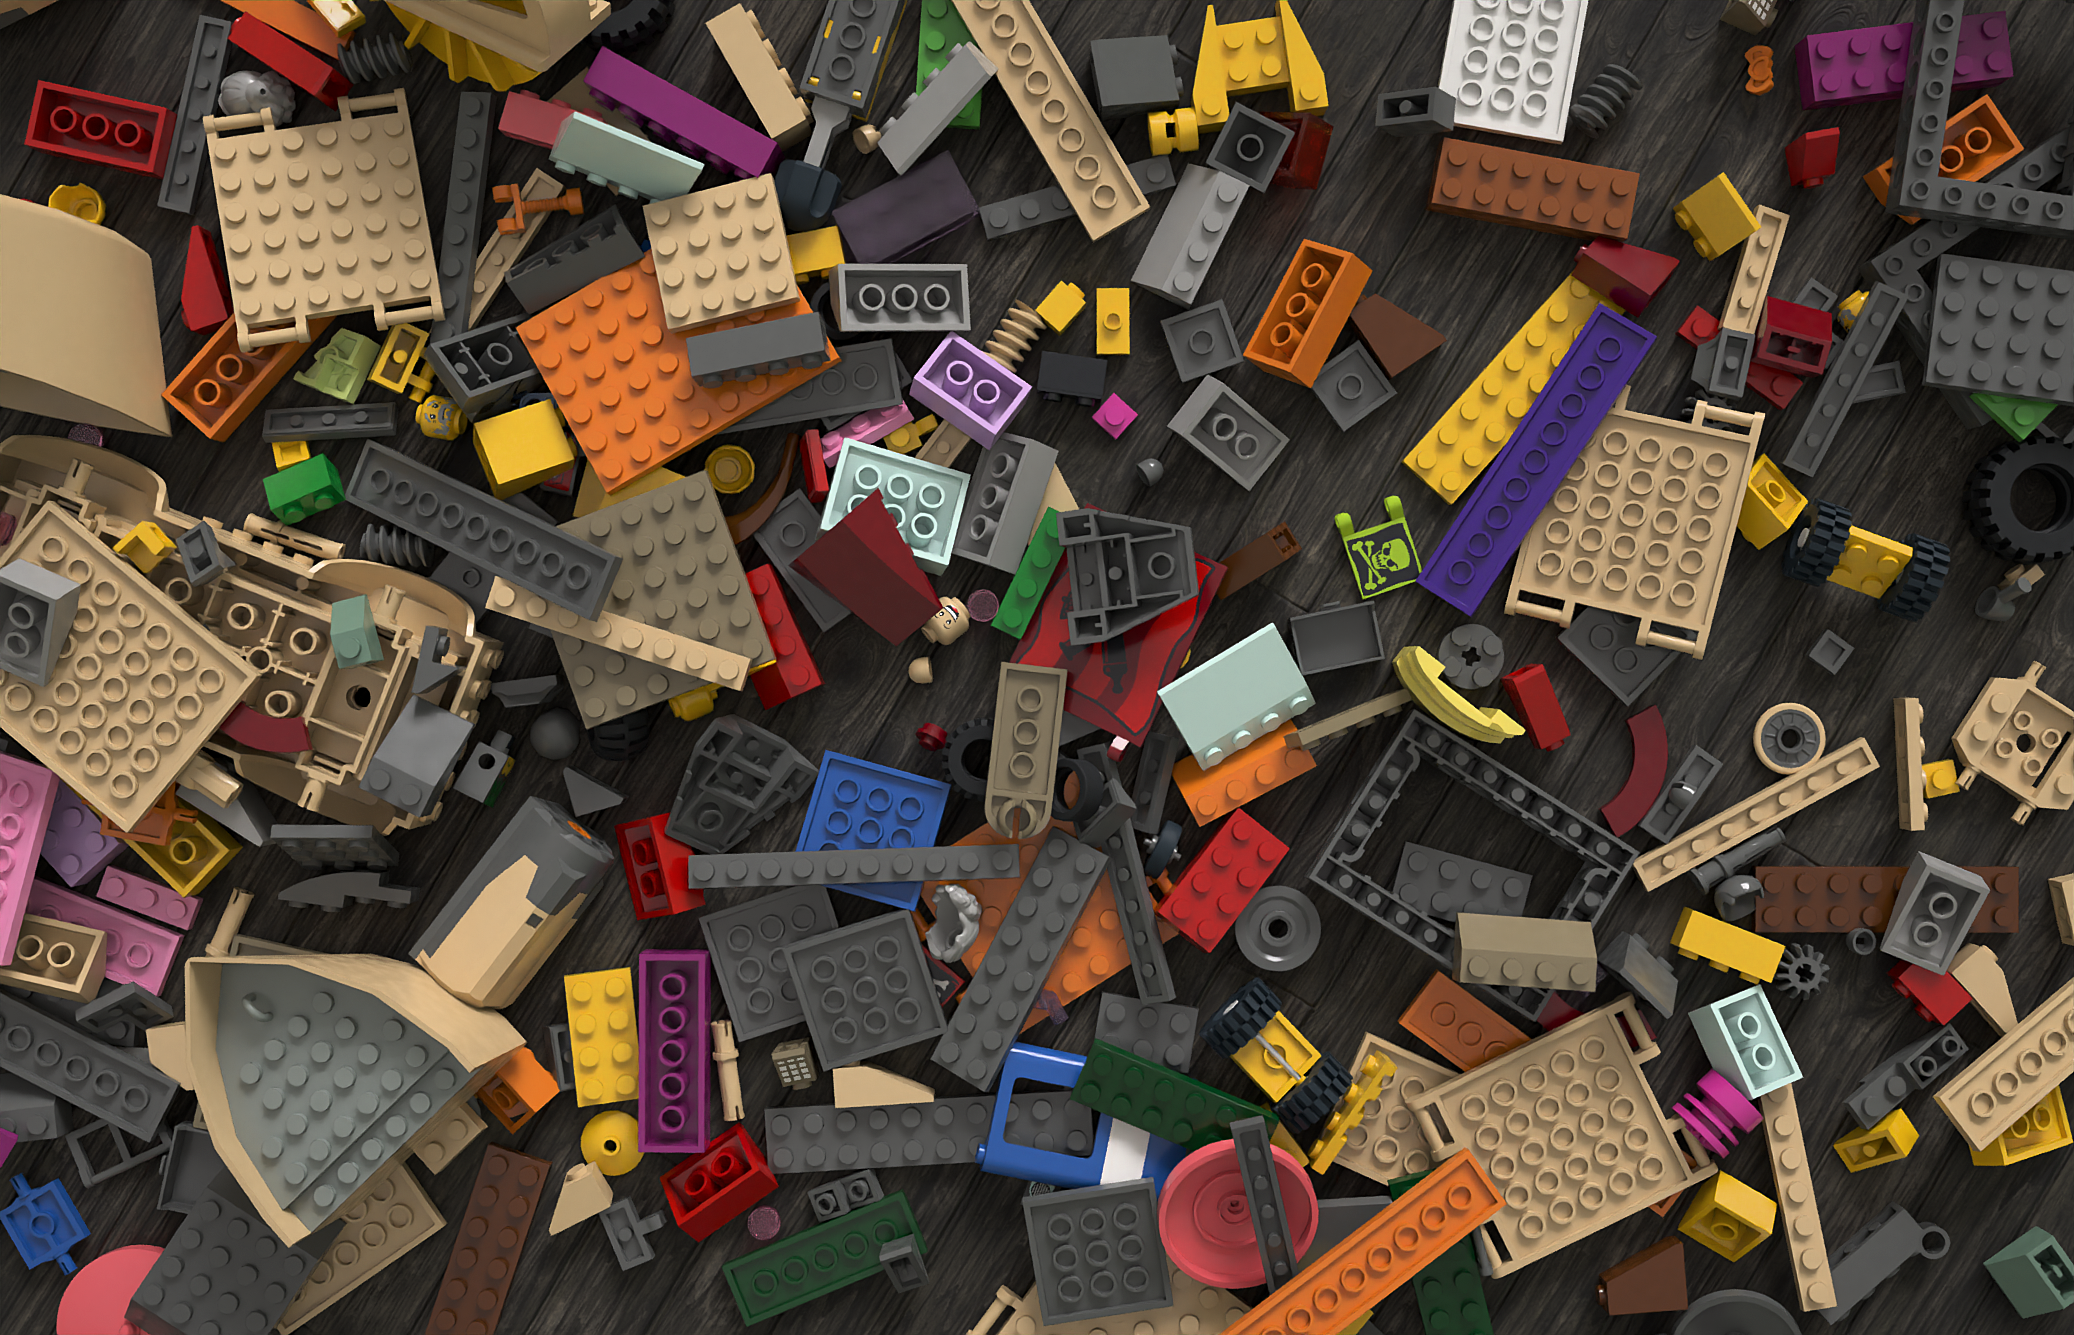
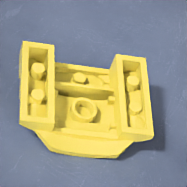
[1392,646,1526,744]

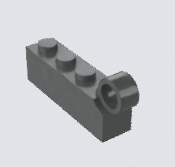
[1795,1201,1950,1325]

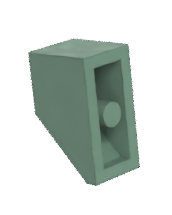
[330,594,384,669]

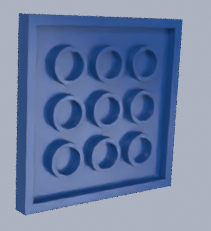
[795,750,952,912]

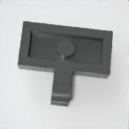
[599,1196,667,1271]

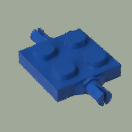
[0,1173,91,1276]

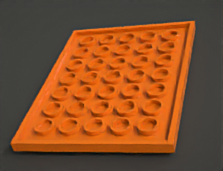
[515,249,841,496]

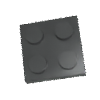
[1160,299,1244,384]
[1310,340,1397,433]

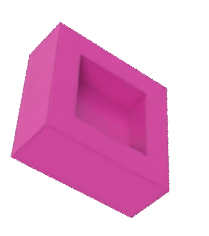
[1092,393,1138,440]

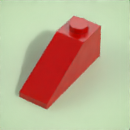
[181,225,234,336]

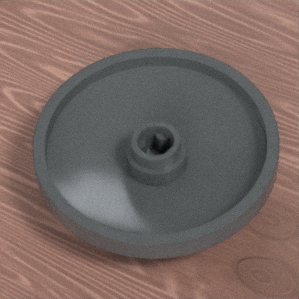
[1670,1289,1802,1335]

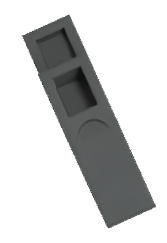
[278,869,420,912]
[1842,1023,1969,1130]

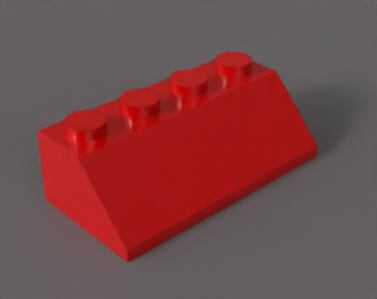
[745,564,825,710]

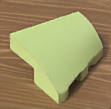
[293,328,381,405]

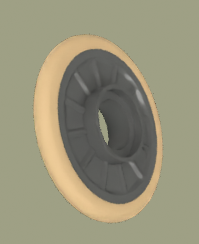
[1753,703,1826,775]

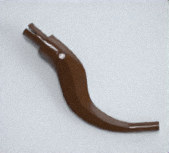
[725,433,800,545]

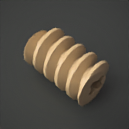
[982,299,1047,373]

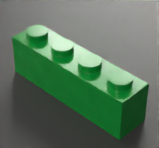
[991,506,1065,640]

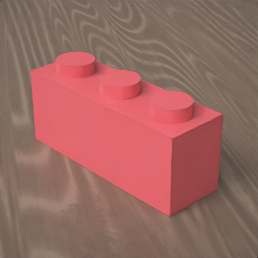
[498,90,609,150]

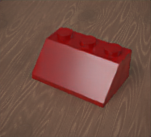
[614,812,706,920]
[660,1122,779,1242]

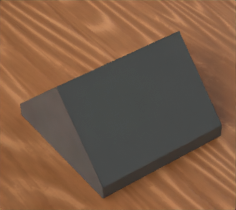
[1206,102,1295,193]

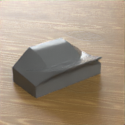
[1691,328,1756,401]
[491,675,564,708]

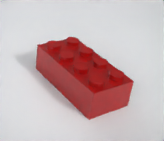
[24,80,177,180]
[1154,807,1290,953]

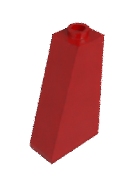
[227,11,353,112]

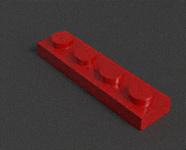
[1675,305,1803,410]

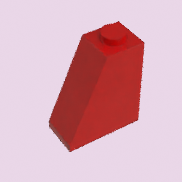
[1500,664,1571,752]

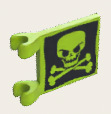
[1334,496,1422,599]

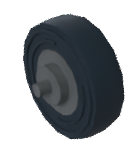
[1143,820,1182,879]

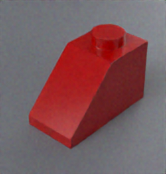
[1785,127,1840,189]

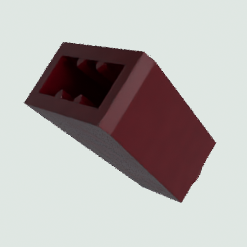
[1571,236,1680,318]

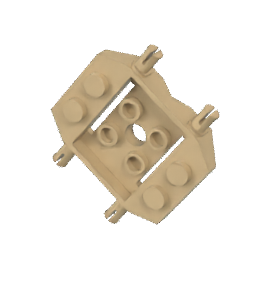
[1951,661,2074,826]

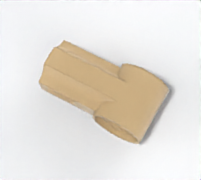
[175,750,244,808]

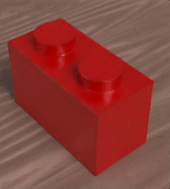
[1887,959,1973,1026]

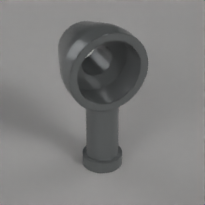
[1975,577,2032,622]

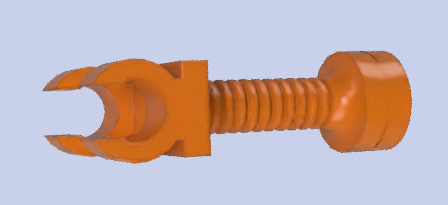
[492,184,584,235]

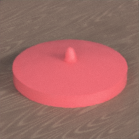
[1157,1139,1319,1289]
[56,1245,165,1335]

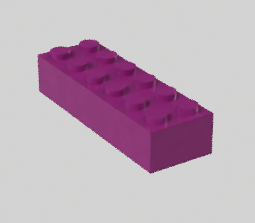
[1795,11,2013,111]
[583,46,785,181]
[638,949,711,1153]

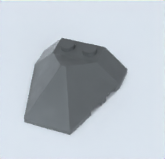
[1056,508,1199,646]
[664,714,819,855]

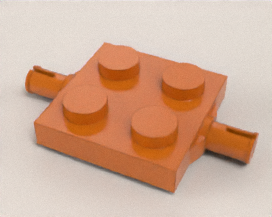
[81,781,198,846]

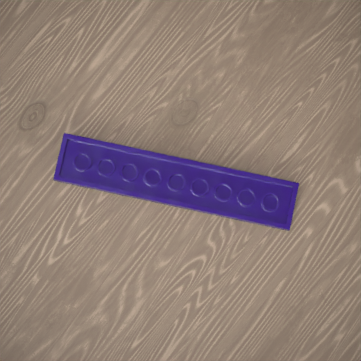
[1416,303,1657,618]

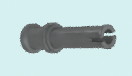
[1688,824,1786,895]

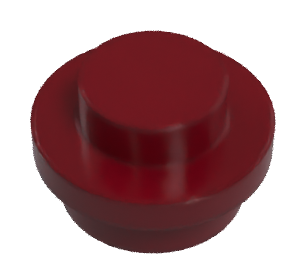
[915,723,948,751]

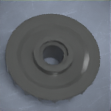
[1235,885,1321,971]

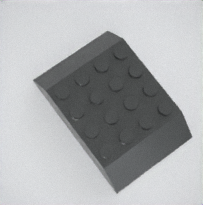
[124,1164,347,1335]

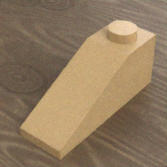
[1947,943,2018,1038]
[833,1060,935,1108]

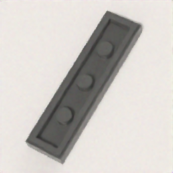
[262,402,399,443]

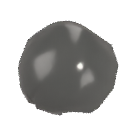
[530,707,581,761]
[1714,875,1764,922]

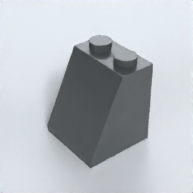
[1089,35,1184,122]

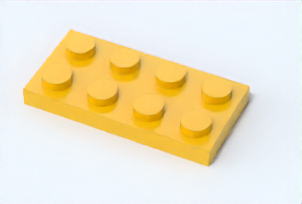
[564,967,639,1107]

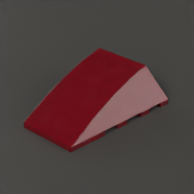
[788,488,943,646]

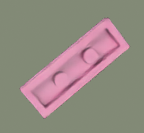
[820,398,914,469]
[96,865,203,930]

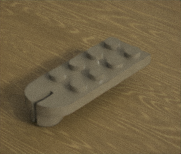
[984,662,1068,839]

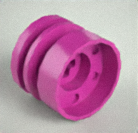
[1672,1068,1764,1159]

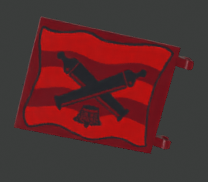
[1009,503,1229,762]

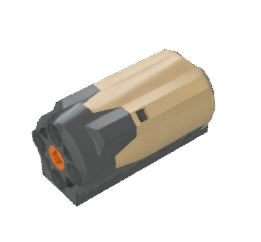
[408,796,614,1009]

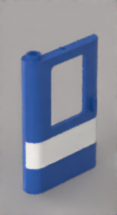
[975,1042,1198,1203]

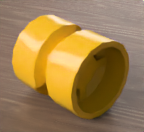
[1147,107,1199,156]

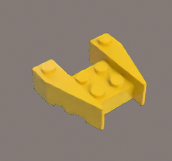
[1190,0,1329,134]

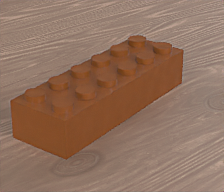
[1426,137,1640,242]

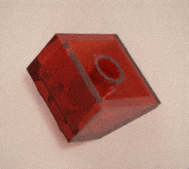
[1260,111,1334,190]

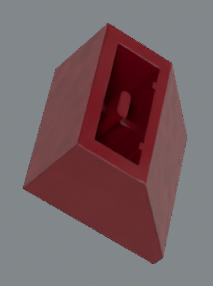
[1750,296,1832,378]

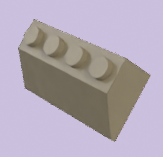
[1452,912,1597,992]

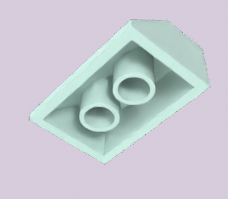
[1688,984,1803,1101]

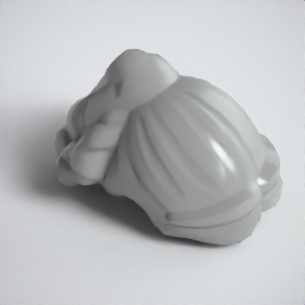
[218,70,296,127]
[925,884,982,963]

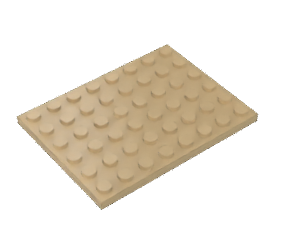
[0,500,262,833]

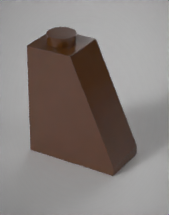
[1347,293,1447,381]
[1216,521,1302,600]
[1595,1235,1688,1316]

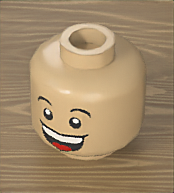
[921,597,970,645]

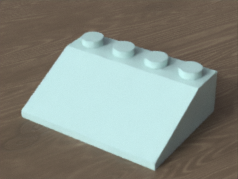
[549,111,704,204]
[815,437,971,576]
[1157,623,1316,771]

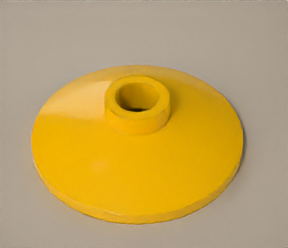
[581,1110,645,1176]

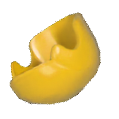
[48,183,106,225]
[704,444,755,494]

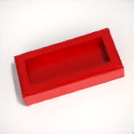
[799,429,829,503]

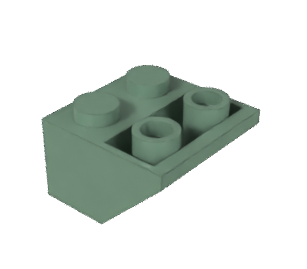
[1983,1226,2074,1318]

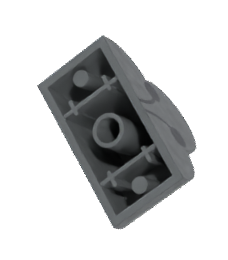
[424,312,546,426]

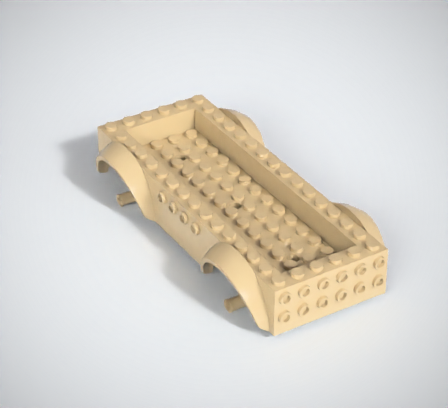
[0,435,504,836]

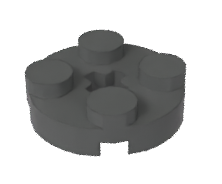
[1436,624,1504,689]

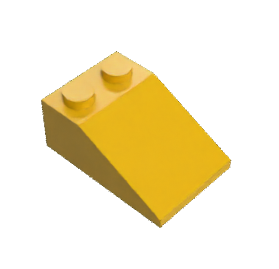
[1969,1085,2073,1166]

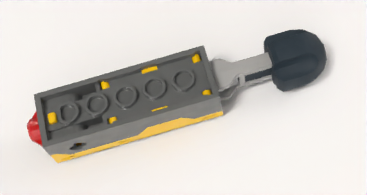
[774,0,908,232]

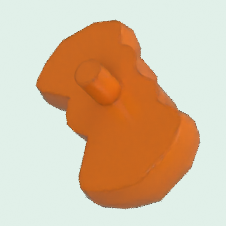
[1745,45,1774,96]

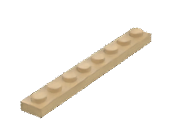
[485,576,753,691]
[1632,737,1880,892]
[1757,1083,1837,1312]

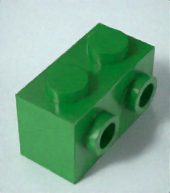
[263,453,346,526]

